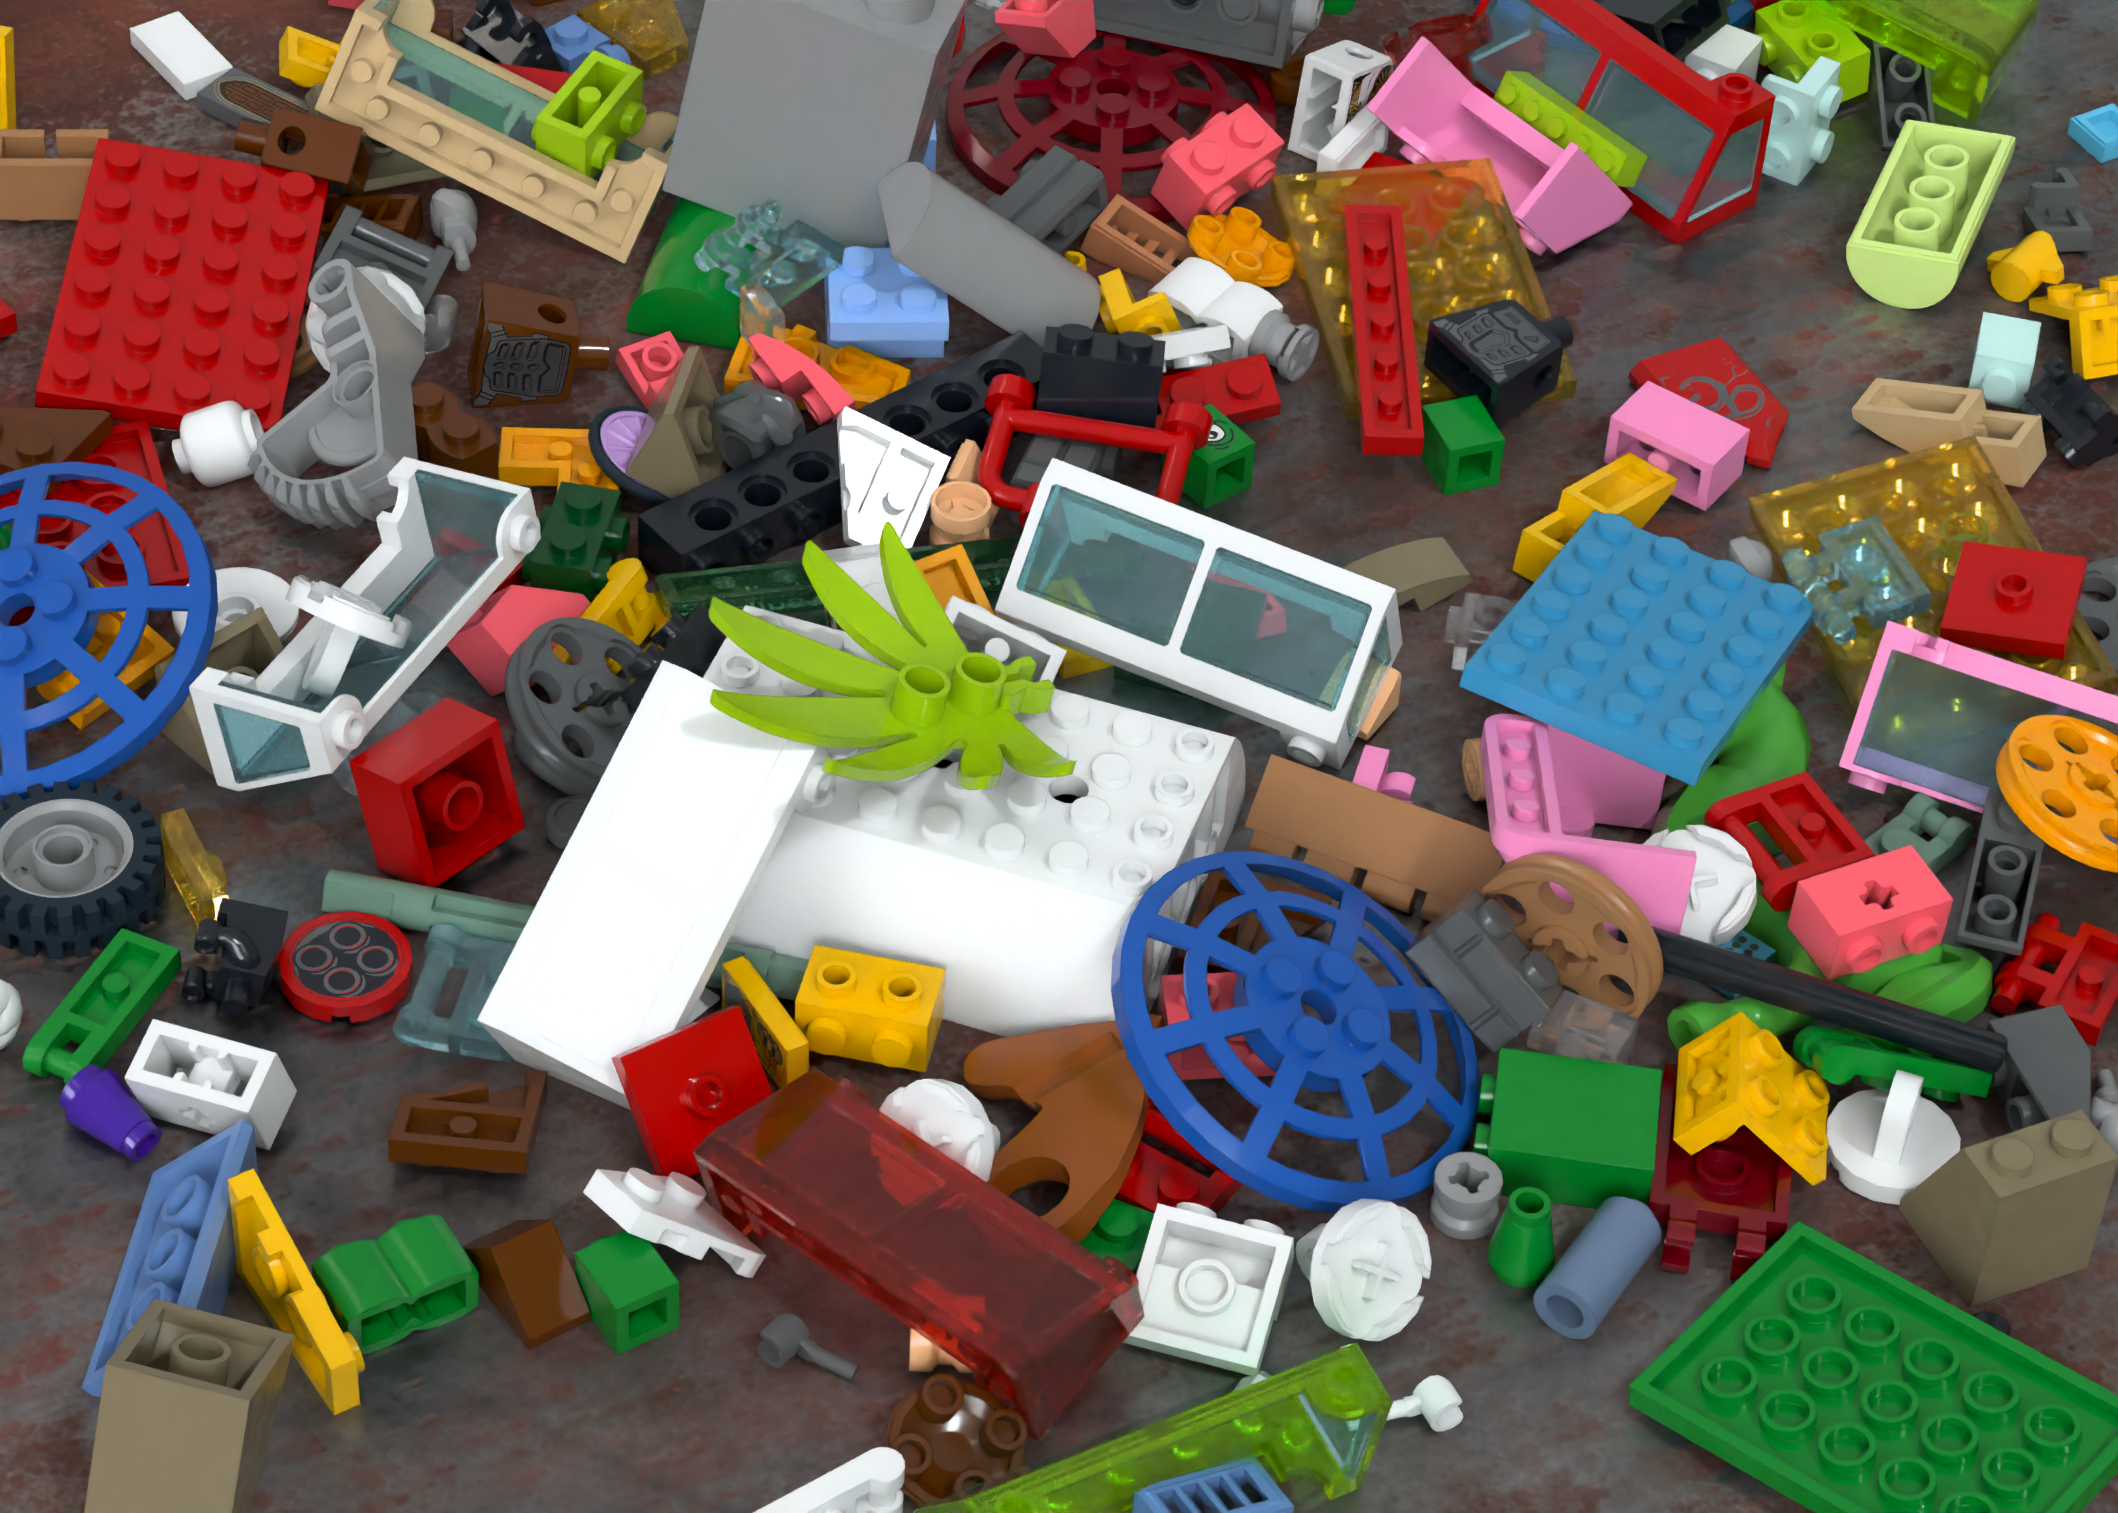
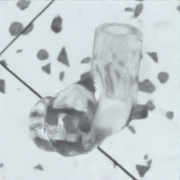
[424,295,458,354]

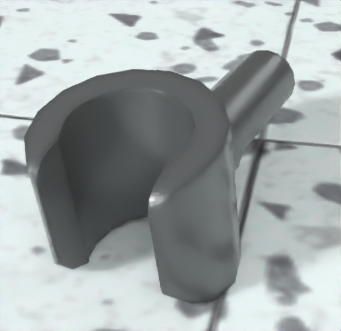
[757,1313,859,1381]

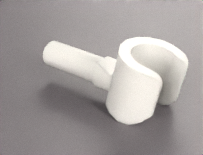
[1358,1375,1463,1432]

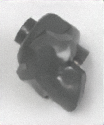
[708,380,806,469]

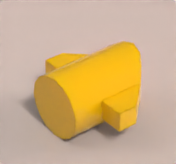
[1987,231,2065,302]

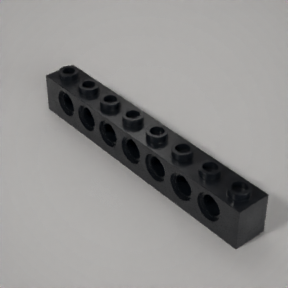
[638,330,1044,598]

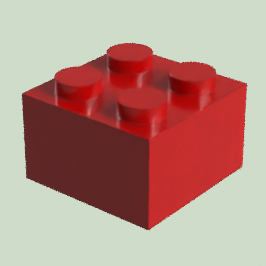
[349,697,525,887]

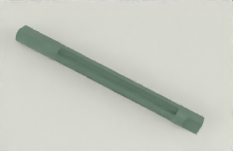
[322,868,809,1001]

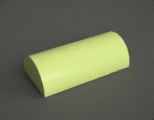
[1846,119,2016,309]

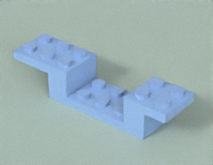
[822,121,949,358]

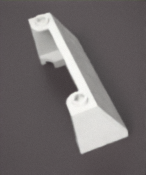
[477,660,834,1110]

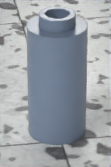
[1533,1196,1662,1339]

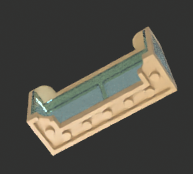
[314,0,679,264]

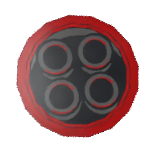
[278,911,413,1023]

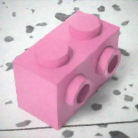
[1603,381,1750,511]

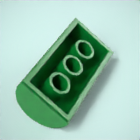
[627,196,785,350]

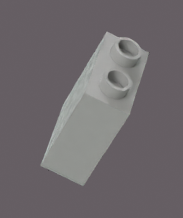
[662,0,968,251]

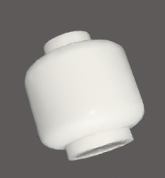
[172,400,264,487]

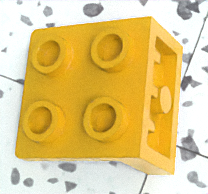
[2029,275,2118,380]
[1673,1011,1830,1186]

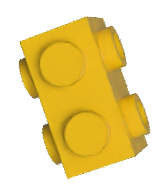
[795,945,946,1073]

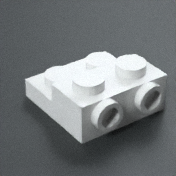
[1119,1202,1295,1377]

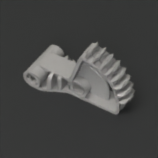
[247,259,425,531]

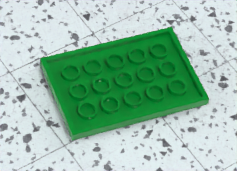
[1629,1221,2118,1513]

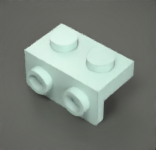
[1748,56,1843,186]

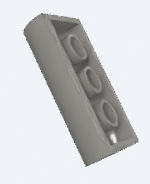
[877,162,1101,348]

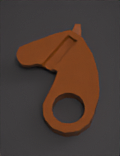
[964,1014,1164,1264]

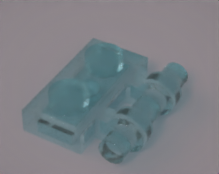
[694,199,845,315]
[1781,515,1931,645]

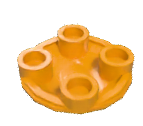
[1187,207,1299,287]

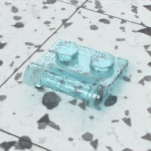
[393,923,516,1063]

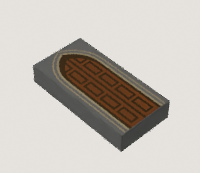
[197,67,309,128]

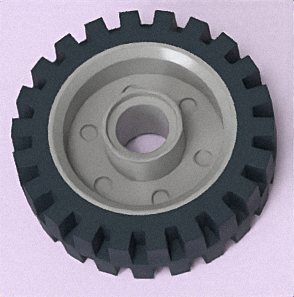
[0,780,166,959]

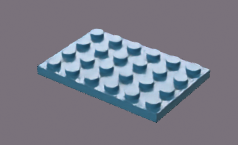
[1459,510,1820,787]

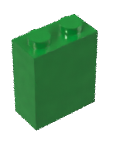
[1473,1047,1662,1209]

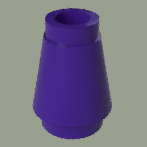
[59,1064,162,1162]

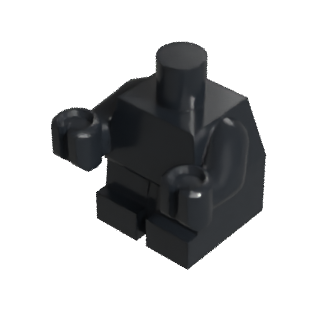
[181,897,288,1016]

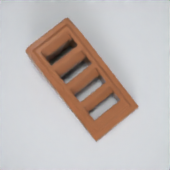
[1080,194,1199,284]

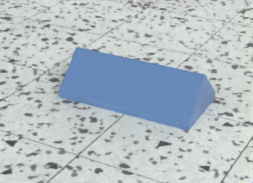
[82,1119,258,1397]

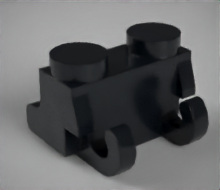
[457,0,563,72]
[2019,355,2118,470]

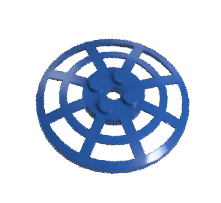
[0,462,218,805]
[1111,851,1479,1214]

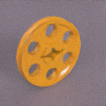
[1996,715,2118,873]

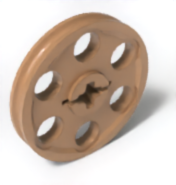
[1479,854,1663,1034]

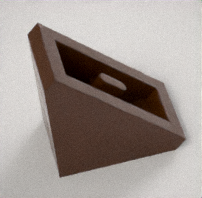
[462,1219,590,1350]

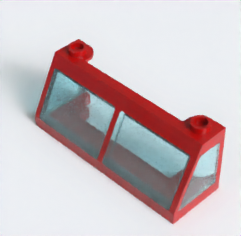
[1451,0,1775,244]

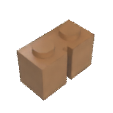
[0,129,110,222]

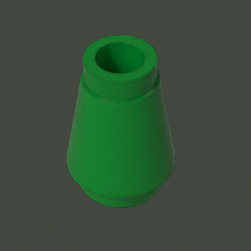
[1486,1187,1556,1288]

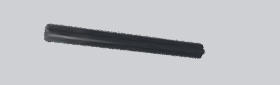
[1617,926,2008,1073]

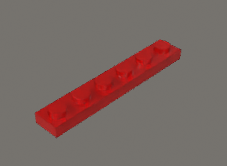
[1342,204,1424,456]

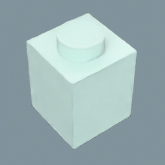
[1968,312,2041,409]

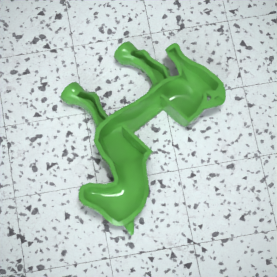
[1650,661,1993,1086]

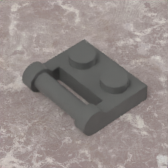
[310,204,455,314]

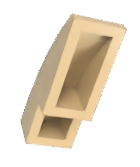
[1851,378,2047,488]

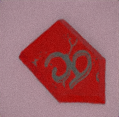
[1628,337,1789,469]

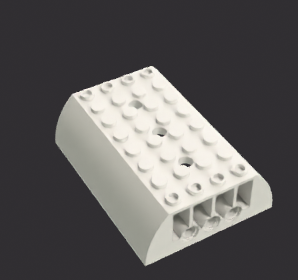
[703,605,1246,1037]

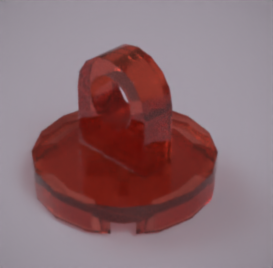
[1382,13,1494,87]

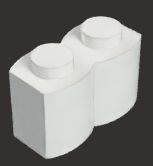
[1148,257,1283,365]

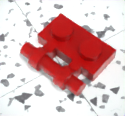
[1991,913,2118,1046]

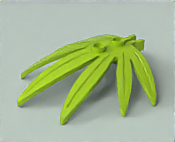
[709,522,1077,790]

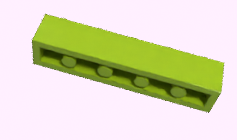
[1493,70,1648,187]

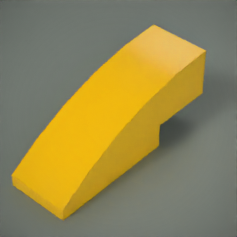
[1512,452,1678,582]

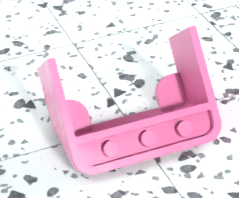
[1366,36,1633,256]
[1480,714,1697,940]

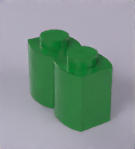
[311,1215,479,1355]

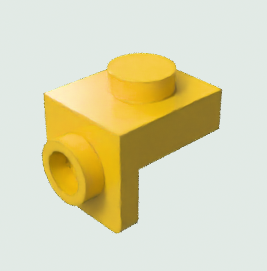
[279,26,347,88]
[1098,267,1183,336]

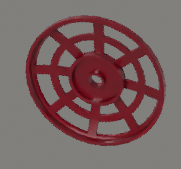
[946,30,1277,223]

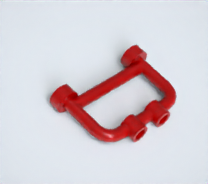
[977,374,1213,543]

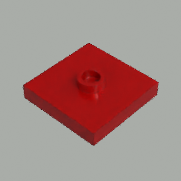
[1940,541,2087,660]
[612,1005,787,1177]

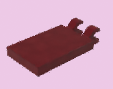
[1647,1063,1792,1281]

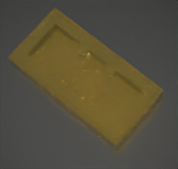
[159,808,229,927]

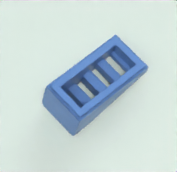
[1132,1456,1294,1513]

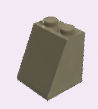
[1898,1109,2118,1308]
[84,1298,295,1513]

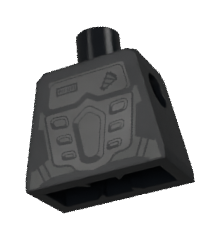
[1424,299,1574,427]

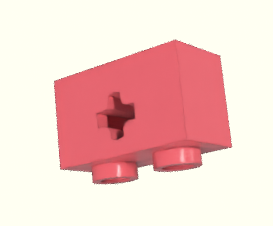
[1787,845,1953,981]

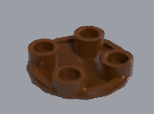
[883,1374,1027,1513]

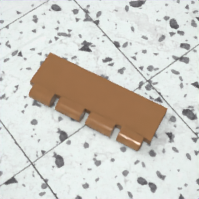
[1244,754,1505,922]

